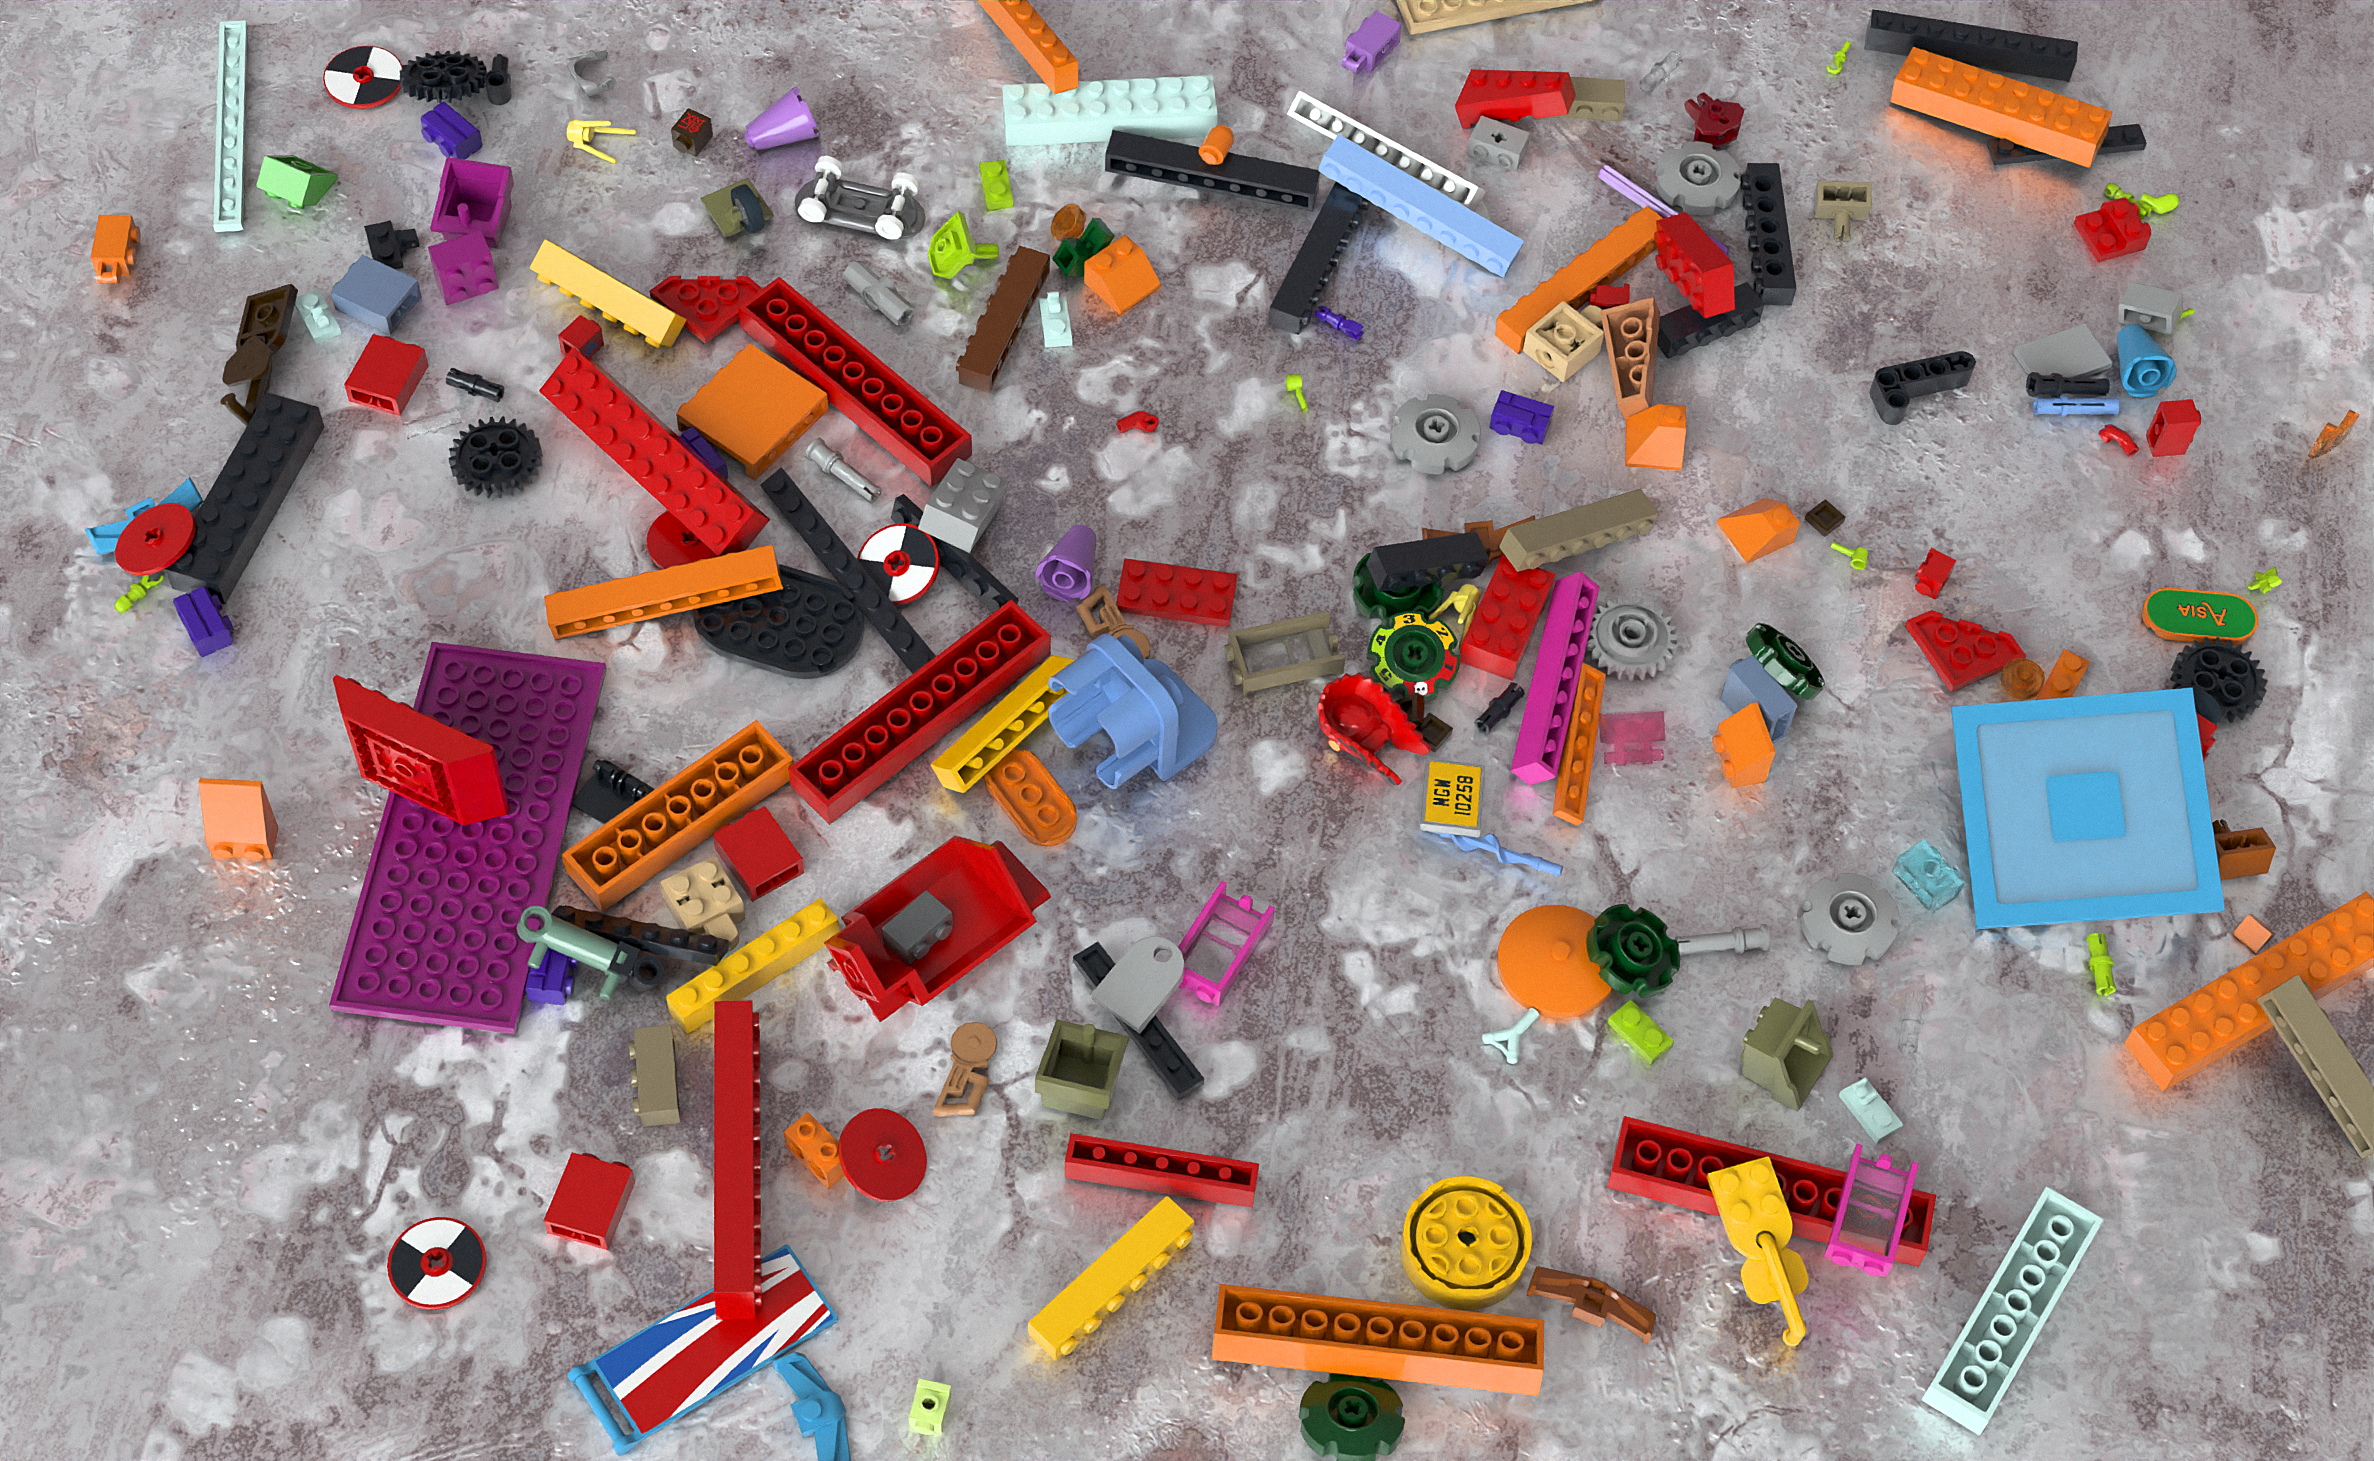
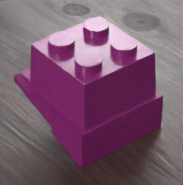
[430,157,514,249]

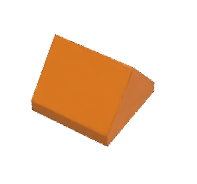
[2233,914,2276,953]

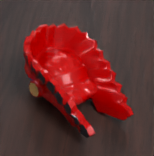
[1317,672,1432,786]

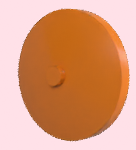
[1497,905,1613,1018]

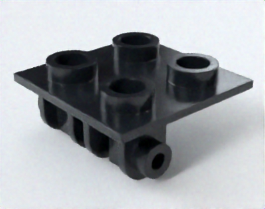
[572,759,655,824]

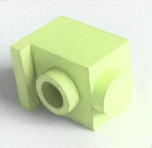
[909,1378,952,1435]

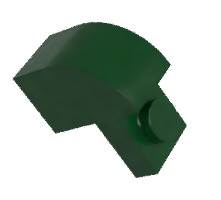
[1052,218,1115,277]

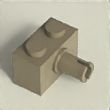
[1814,180,1872,242]

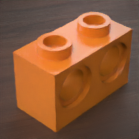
[784,1112,845,1189]

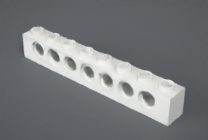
[1287,91,1486,212]

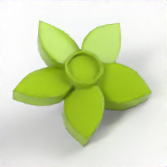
[2247,567,2282,594]

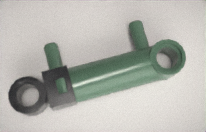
[517,906,664,1000]

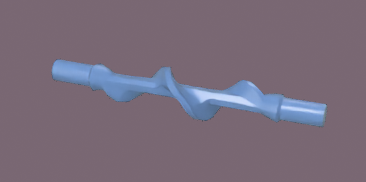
[1419,825,1563,877]

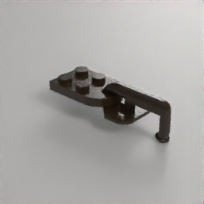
[220,284,298,426]

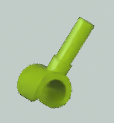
[1285,374,1309,410]
[1831,542,1868,570]

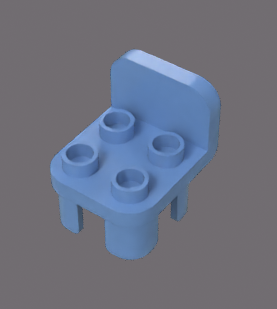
[1048,633,1218,789]

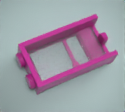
[1178,881,1275,1006]
[1824,1144,1919,1277]

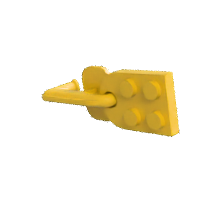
[1707,1156,1809,1346]

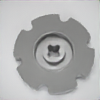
[1655,141,1741,215]
[1390,394,1481,474]
[1800,873,1900,965]

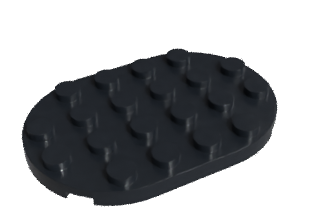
[692,564,864,679]

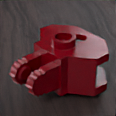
[1684,92,1745,150]

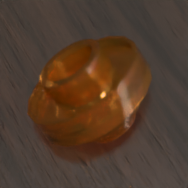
[1051,203,1086,242]
[2000,658,2045,699]

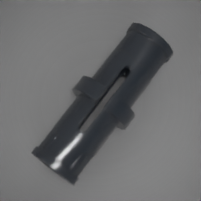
[446,368,505,403]
[1474,682,1525,734]

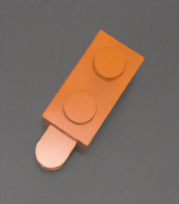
[90,215,141,284]

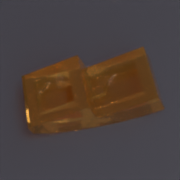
[2308,410,2360,459]

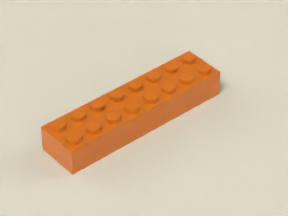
[1890,47,2113,168]
[562,720,794,912]

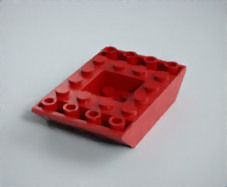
[333,675,510,826]

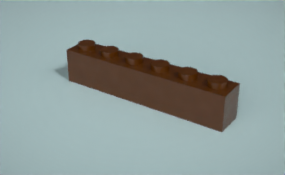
[956,245,1050,393]

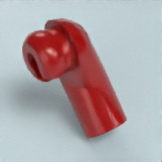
[1116,411,1159,433]
[2098,424,2139,457]

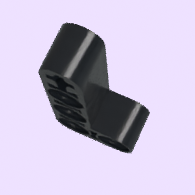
[1869,351,1976,425]

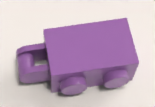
[1341,10,1402,75]

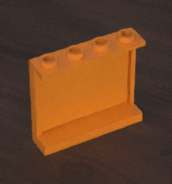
[676,343,828,481]

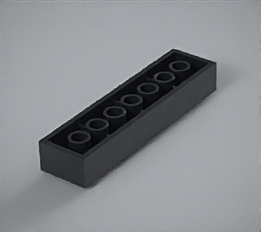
[165,392,324,604]

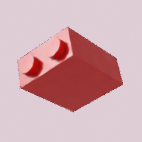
[344,334,429,416]
[713,806,804,902]
[544,1152,635,1250]

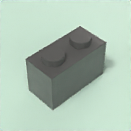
[882,890,953,965]

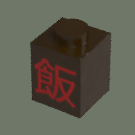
[671,108,713,157]

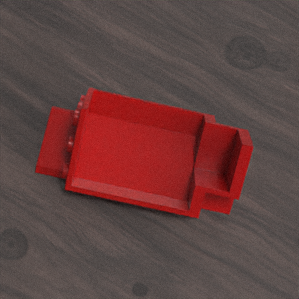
[824,835,1051,1022]

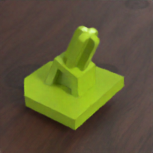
[928,211,999,279]

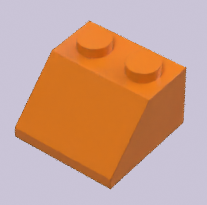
[1084,235,1161,315]
[1712,702,1776,788]

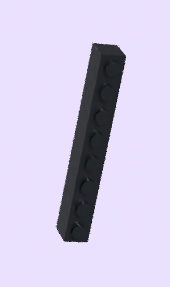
[1864,9,2078,82]
[1105,130,1321,212]
[1268,182,1371,335]

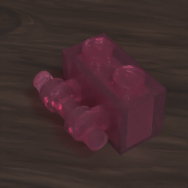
[1599,710,1665,766]

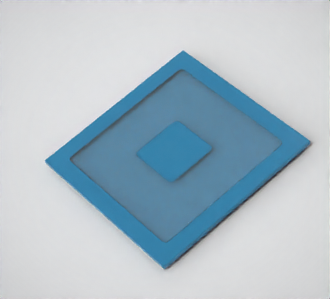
[1951,688,2225,929]

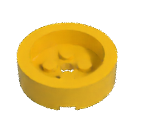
[1400,1176,1532,1310]

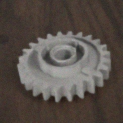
[1586,596,1678,681]

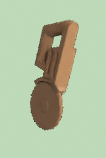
[1076,584,1151,659]
[933,1022,997,1117]

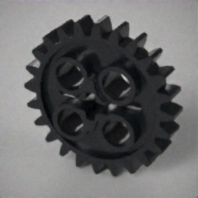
[399,50,487,103]
[448,416,543,498]
[2170,637,2268,723]

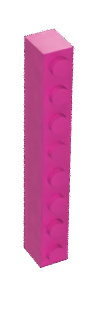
[1510,571,1600,785]

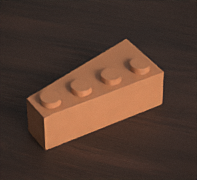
[1600,297,1660,420]

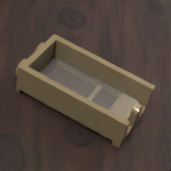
[1224,611,1345,695]

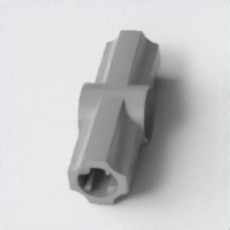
[843,260,916,327]

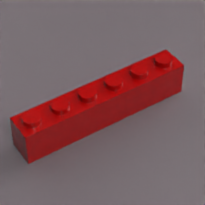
[1065,1133,1259,1208]

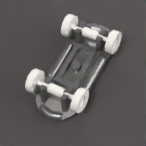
[795,156,926,239]

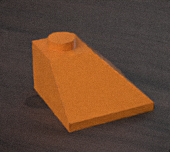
[1625,404,1686,471]
[1716,498,1800,564]

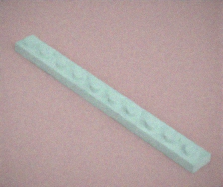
[213,20,248,232]

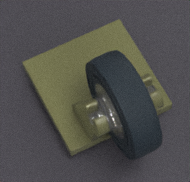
[700,178,774,238]

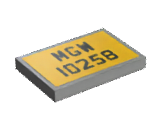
[1420,758,1485,837]

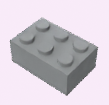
[918,458,1009,553]

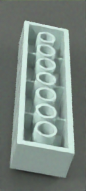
[1002,75,1218,146]
[1922,1186,2104,1435]

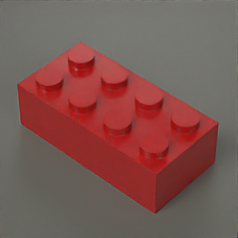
[1654,212,1735,318]
[1460,555,1556,681]

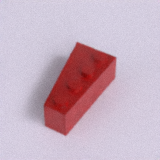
[1455,69,1576,129]

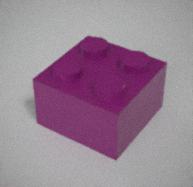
[428,230,499,306]

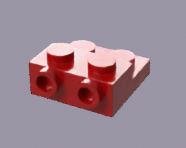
[2074,197,2151,262]

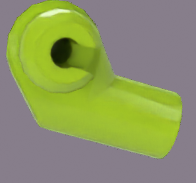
[2140,192,2180,214]

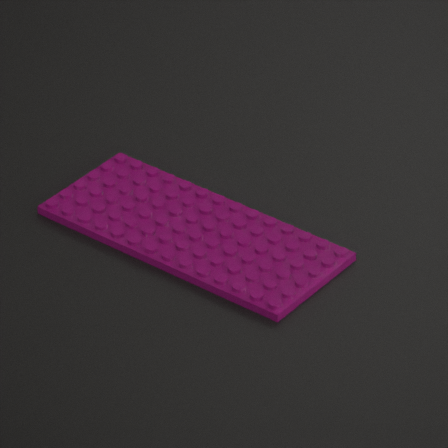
[329,642,607,1034]

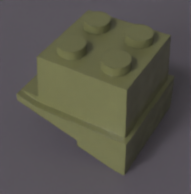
[1740,997,1833,1112]
[1035,1019,1129,1120]

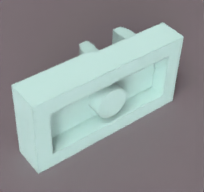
[295,289,342,344]
[1039,292,1072,348]
[1839,1077,1903,1144]

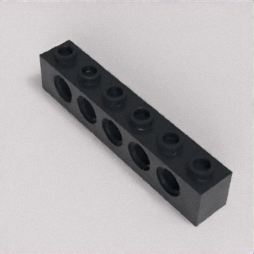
[1740,163,1797,305]

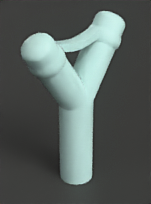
[1482,1008,1540,1064]

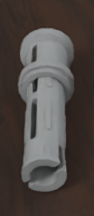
[805,437,882,503]
[1675,924,1770,956]

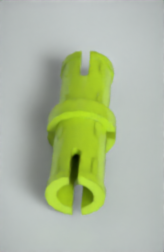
[2086,932,2116,995]

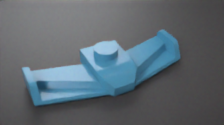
[84,477,204,555]
[773,1352,851,1461]

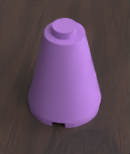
[743,86,821,151]
[1035,525,1097,602]

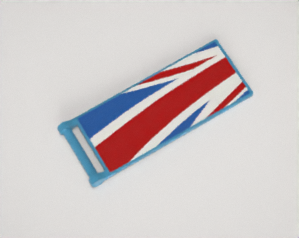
[567,1245,838,1456]

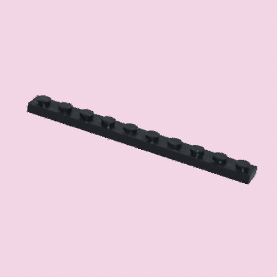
[760,467,936,674]

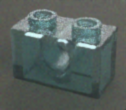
[1892,839,1965,914]

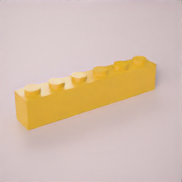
[530,239,687,348]
[930,655,1074,793]
[666,897,839,1035]
[1028,1196,1194,1361]

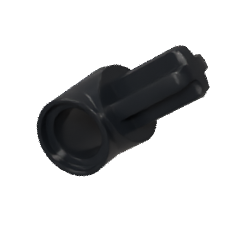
[484,54,512,105]

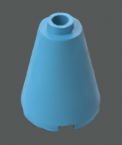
[2117,324,2177,398]

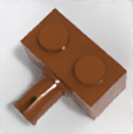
[2212,819,2276,880]

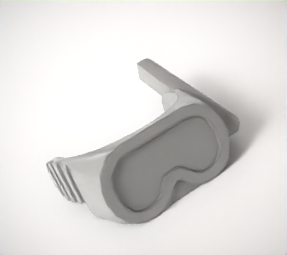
[566,50,617,97]

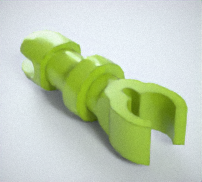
[2104,183,2153,220]
[114,575,164,613]

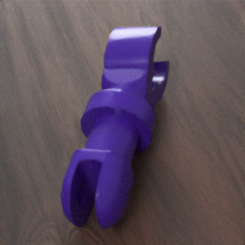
[1315,306,1364,341]

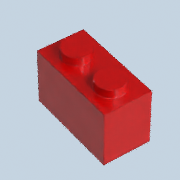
[2146,399,2201,457]

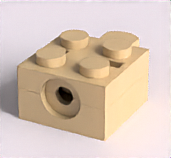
[1523,301,1604,383]
[660,855,745,951]

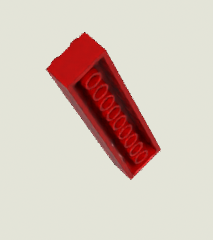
[738,277,972,487]
[539,347,770,557]
[788,599,1051,825]
[714,1000,762,1320]
[1607,1116,1936,1267]

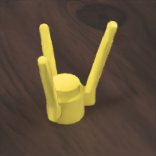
[567,119,637,164]
[1429,584,1482,650]

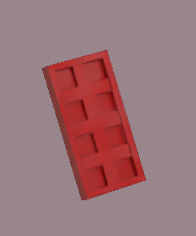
[1116,558,1238,627]

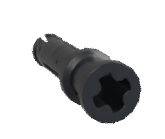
[2026,372,2110,398]

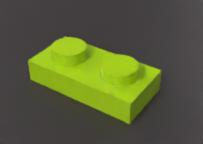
[979,160,1013,210]
[1607,1000,1674,1065]

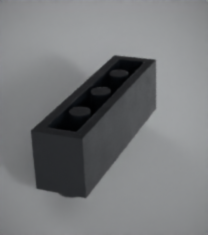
[1657,282,1764,359]
[1366,532,1489,592]

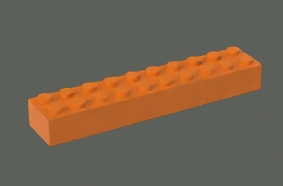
[2124,891,2374,1092]
[1211,1284,1544,1396]

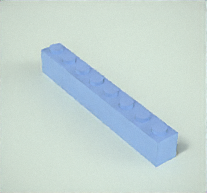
[1318,134,1524,278]

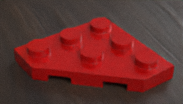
[649,276,763,344]
[1905,610,2026,692]

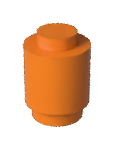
[1199,125,1234,165]

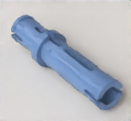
[2033,395,2119,417]

